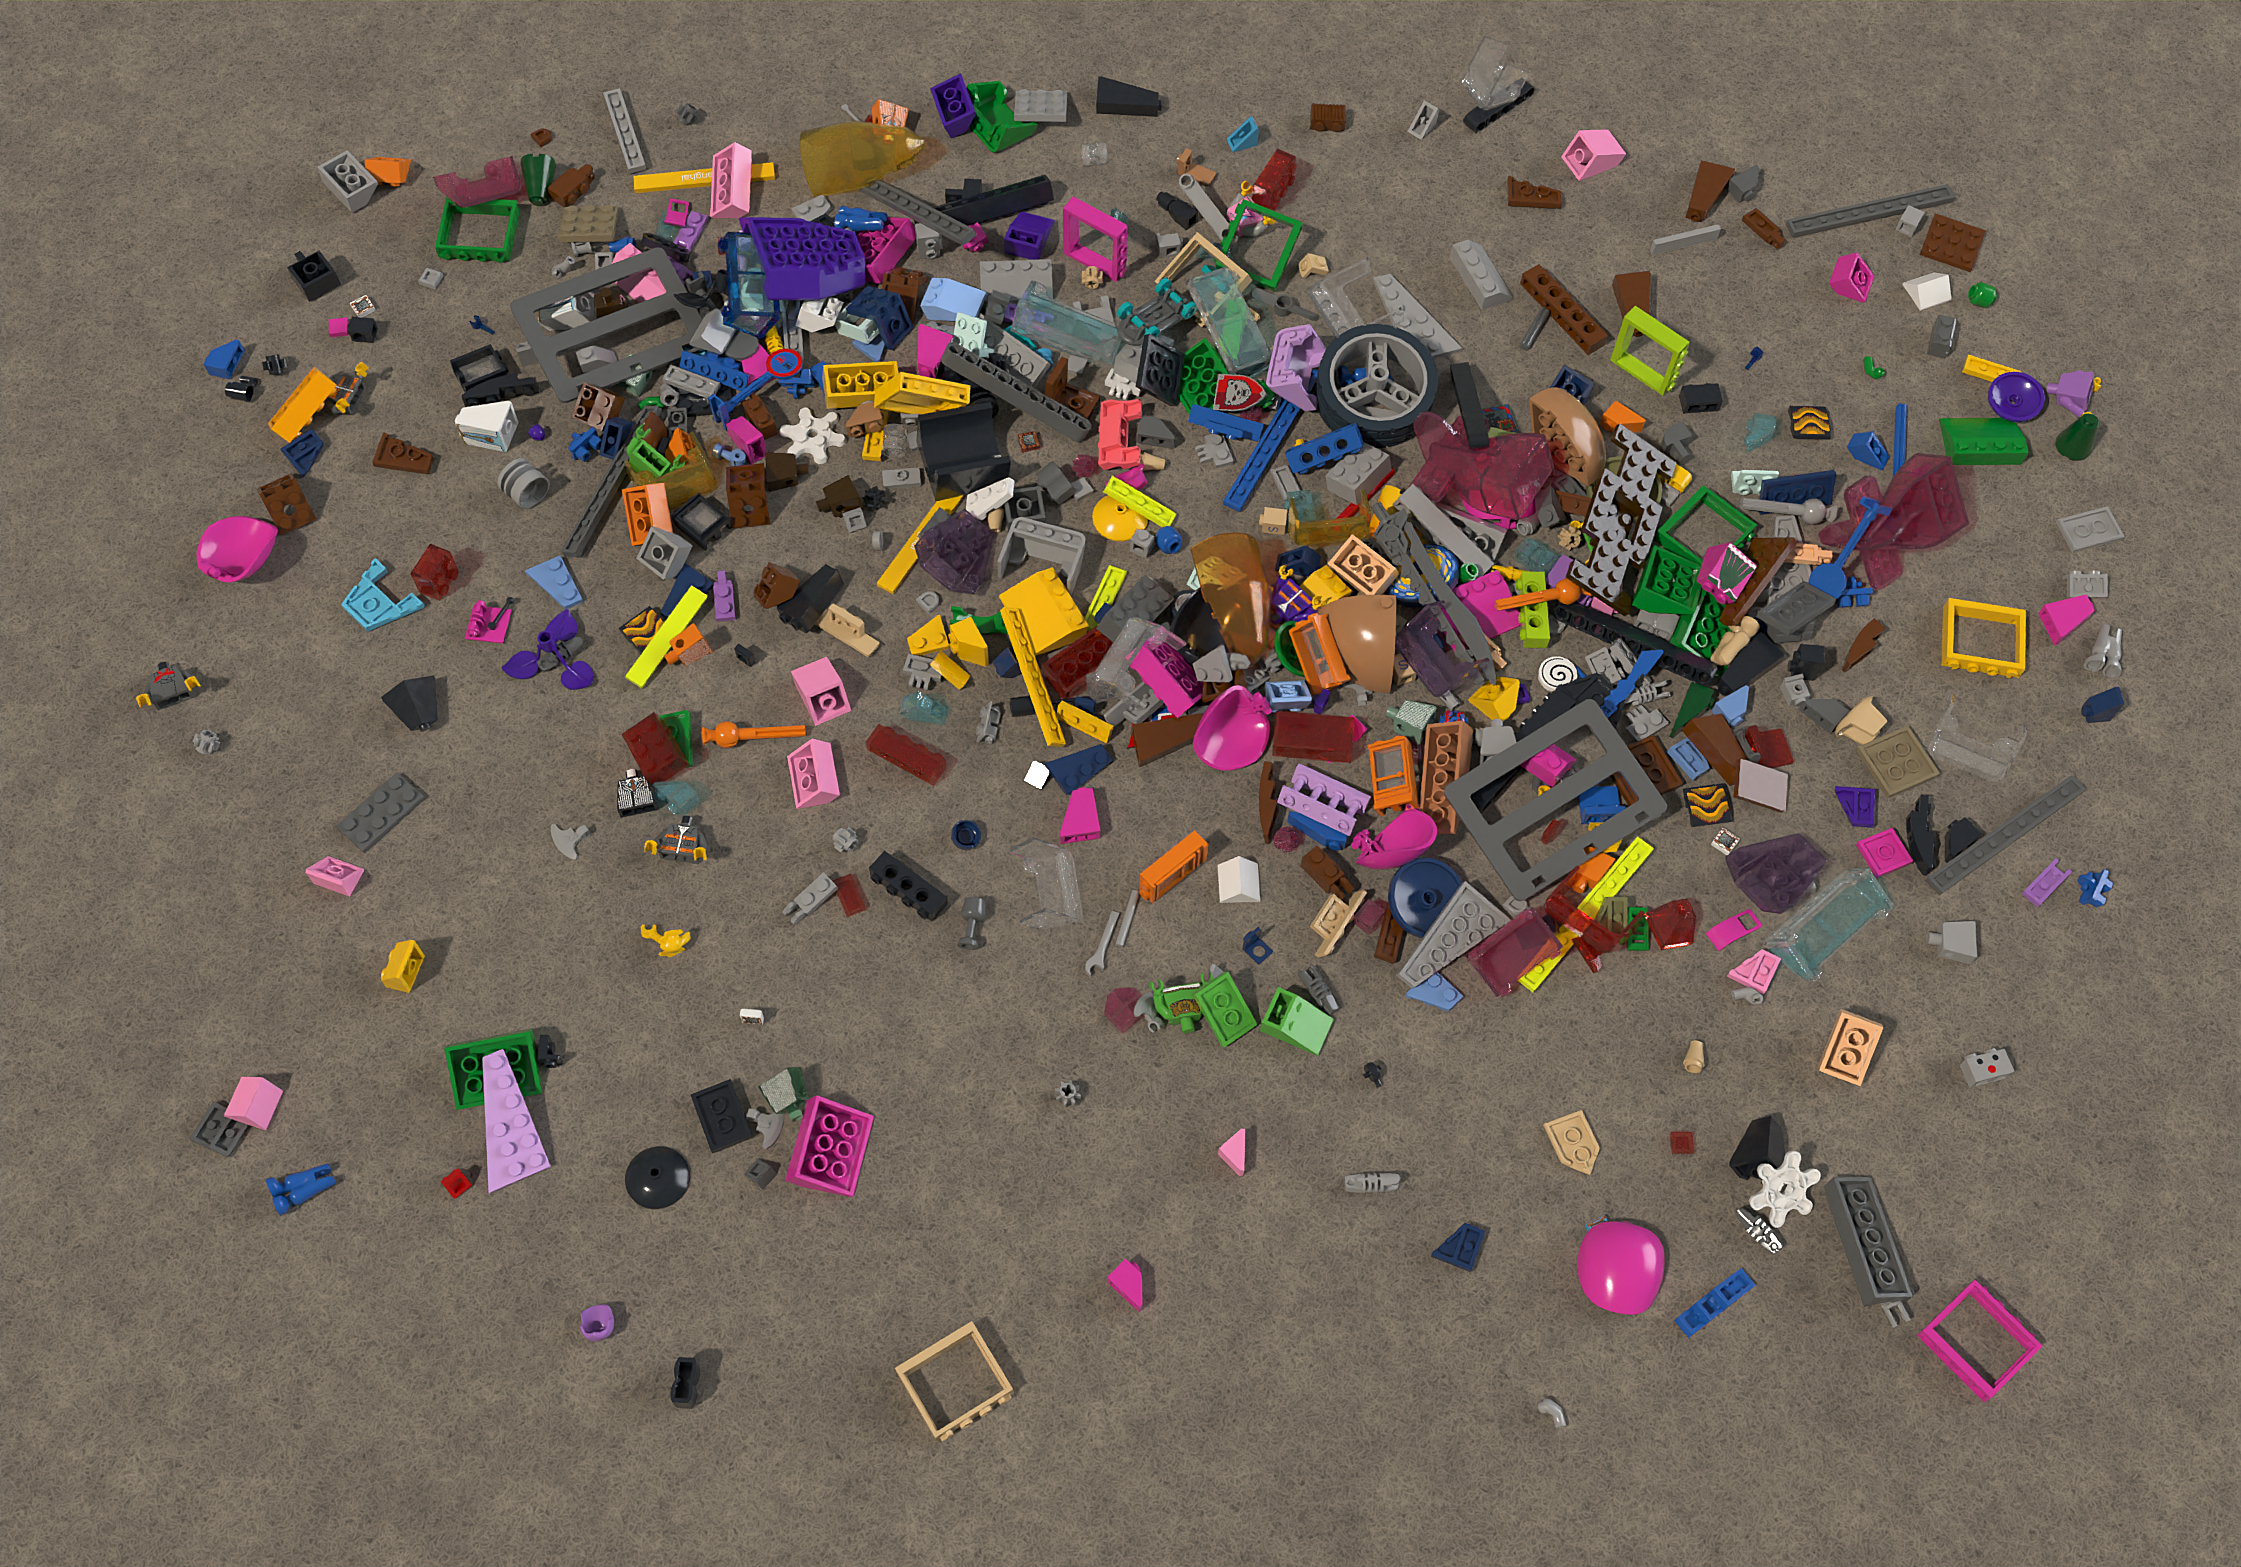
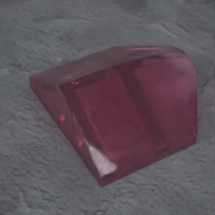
[1104,988,1144,1034]

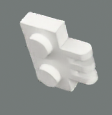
[1105,368,1142,401]

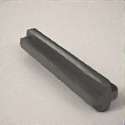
[1520,307,1550,350]

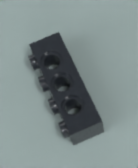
[869,850,948,921]

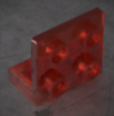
[1745,725,1794,768]

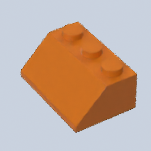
[622,483,673,546]

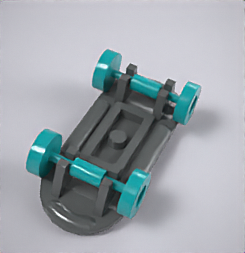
[1116,278,1198,346]

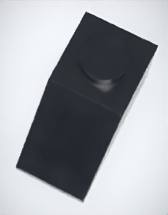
[1945,817,1982,863]

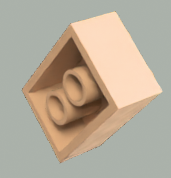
[1328,534,1399,595]
[1818,1009,1883,1086]

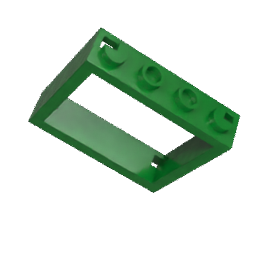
[435,197,520,263]
[1214,199,1303,292]
[1654,485,1757,565]

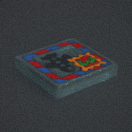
[1481,403,1519,442]

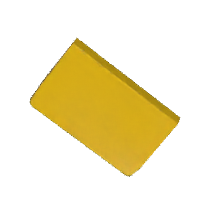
[930,651,970,690]

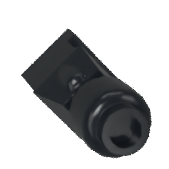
[1156,192,1198,231]

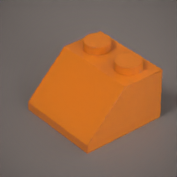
[365,157,411,186]

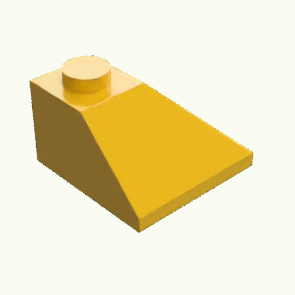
[1468,676,1520,721]

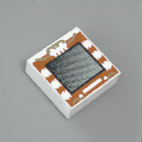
[350,295,376,317]
[1711,828,1740,856]
[740,1009,764,1025]

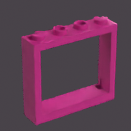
[1063,196,1128,282]
[1917,1280,2042,1402]

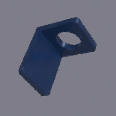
[1242,927,1273,964]

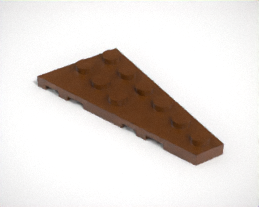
[1719,537,1798,626]

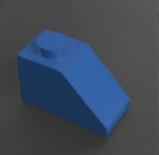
[204,340,245,379]
[1847,431,1889,470]

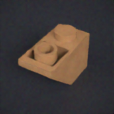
[845,401,884,438]

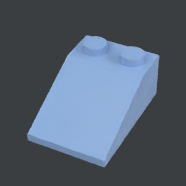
[920,278,987,321]
[1265,680,1312,712]

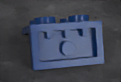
[1578,786,1625,824]

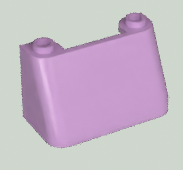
[1266,324,1326,411]

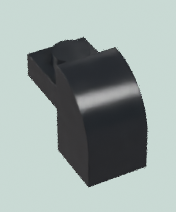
[945,178,982,203]

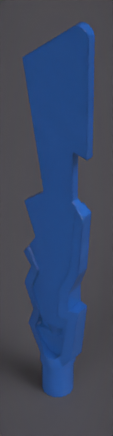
[1600,650,1663,719]

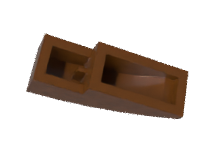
[1842,618,1885,673]

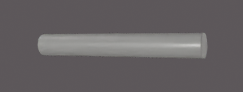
[1115,890,1139,948]

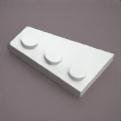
[964,477,1014,529]

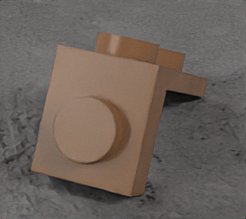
[1176,148,1216,186]

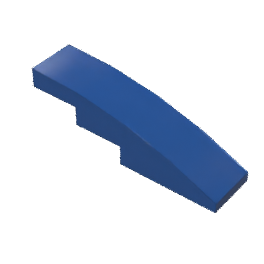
[1674,1268,1756,1338]

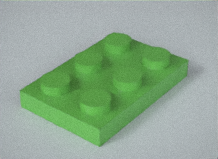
[1192,971,1258,1047]

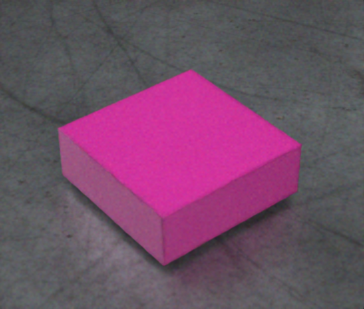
[329,317,349,337]

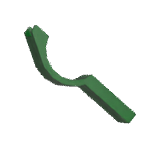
[950,606,1008,635]

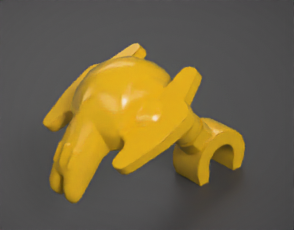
[641,925,691,957]

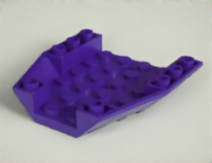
[738,217,865,300]

